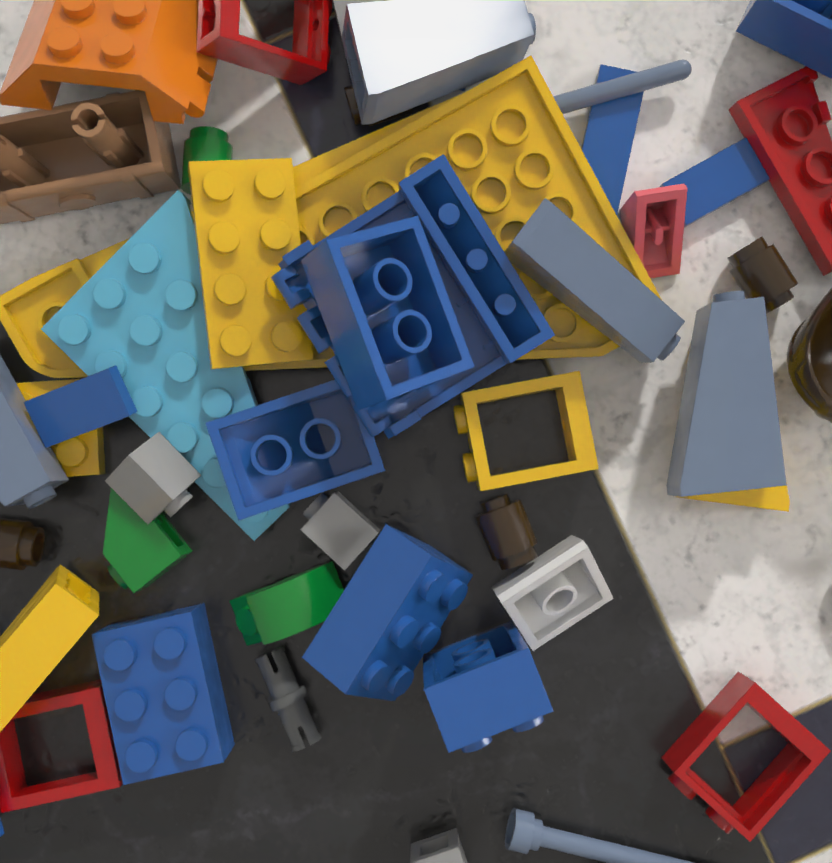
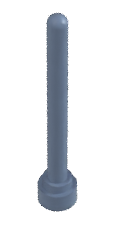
[553,59,692,114]
[505,808,694,863]

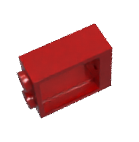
[197,0,332,85]
[661,671,831,842]
[0,679,123,813]

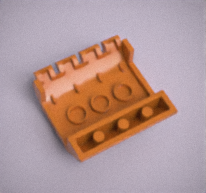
[0,0,218,124]

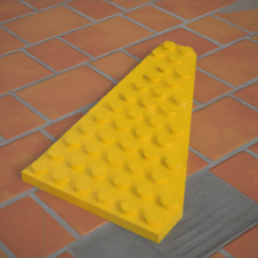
[0,55,662,378]

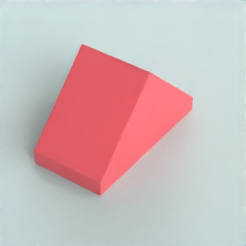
[619,184,688,278]

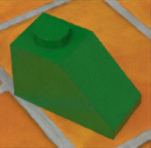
[103,488,192,593]

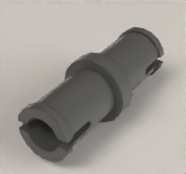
[254,646,322,752]

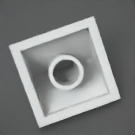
[492,535,614,651]

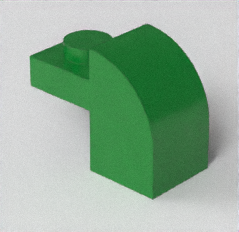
[229,561,344,646]

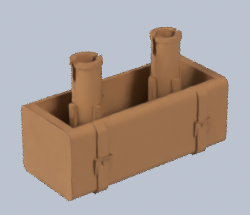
[0,90,181,224]

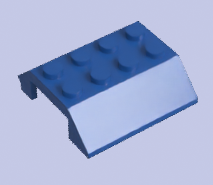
[271,154,555,439]

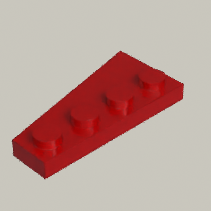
[728,66,832,276]

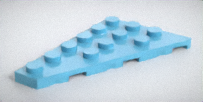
[41,190,291,541]

